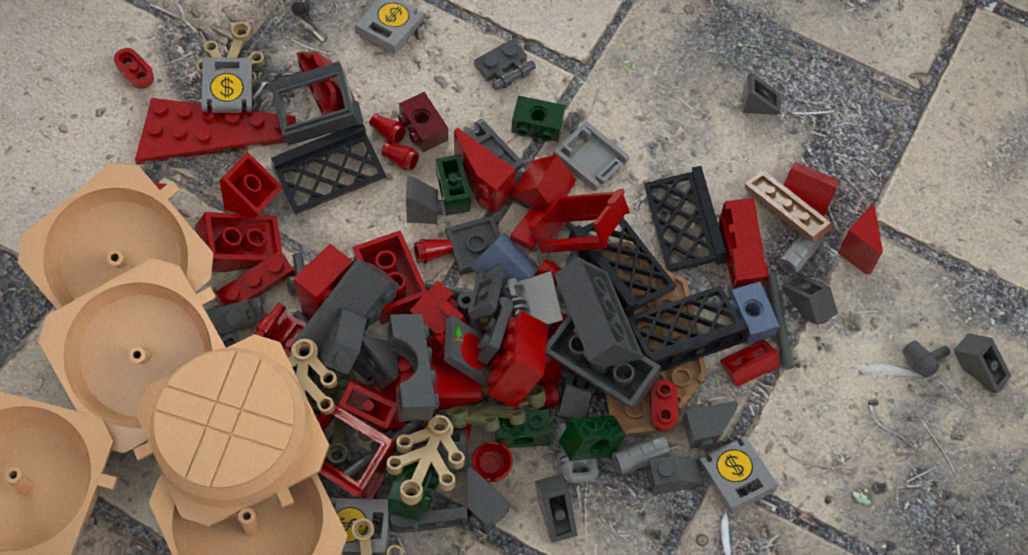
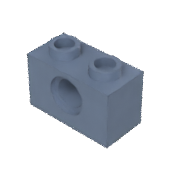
[729,282,780,345]

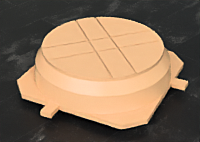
[18,163,214,309]
[38,258,226,453]
[133,334,330,527]
[0,391,118,555]
[149,474,348,555]

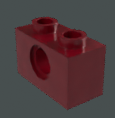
[397,91,448,153]

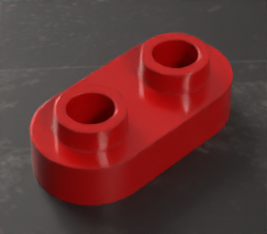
[114,48,154,89]
[650,379,678,433]

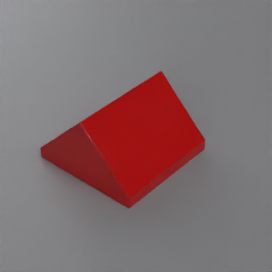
[219,151,283,217]
[510,155,576,212]
[783,162,840,217]
[838,206,883,274]

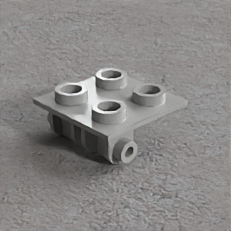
[503,272,563,325]

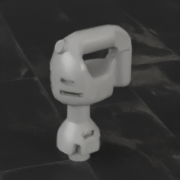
[552,423,599,484]

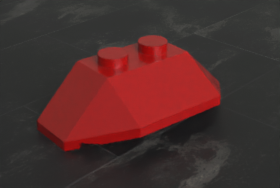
[296,51,354,133]

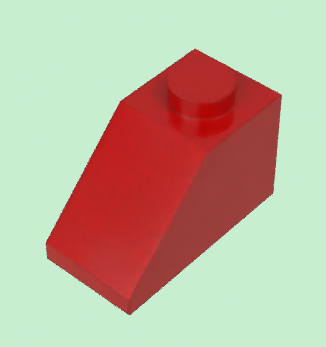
[339,379,397,429]

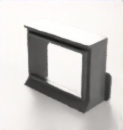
[269,61,363,146]

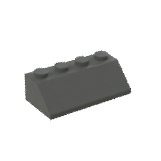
[554,257,643,367]
[292,259,400,363]
[546,315,661,409]

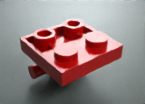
[254,303,307,358]

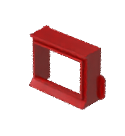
[528,189,630,253]
[317,402,397,499]

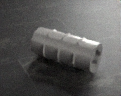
[778,233,825,275]
[612,435,670,475]

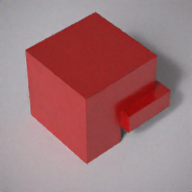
[409,281,469,336]

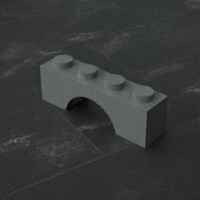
[387,314,439,421]

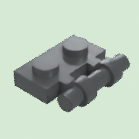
[474,38,536,91]

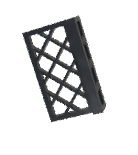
[271,123,386,215]
[644,166,726,272]
[568,217,677,317]
[627,285,749,373]

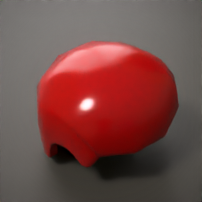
[472,441,513,482]

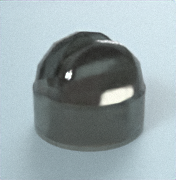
[291,0,310,17]

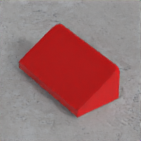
[720,339,780,387]

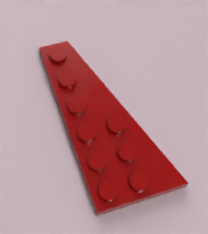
[135,98,296,165]

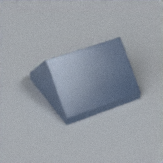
[470,233,539,297]

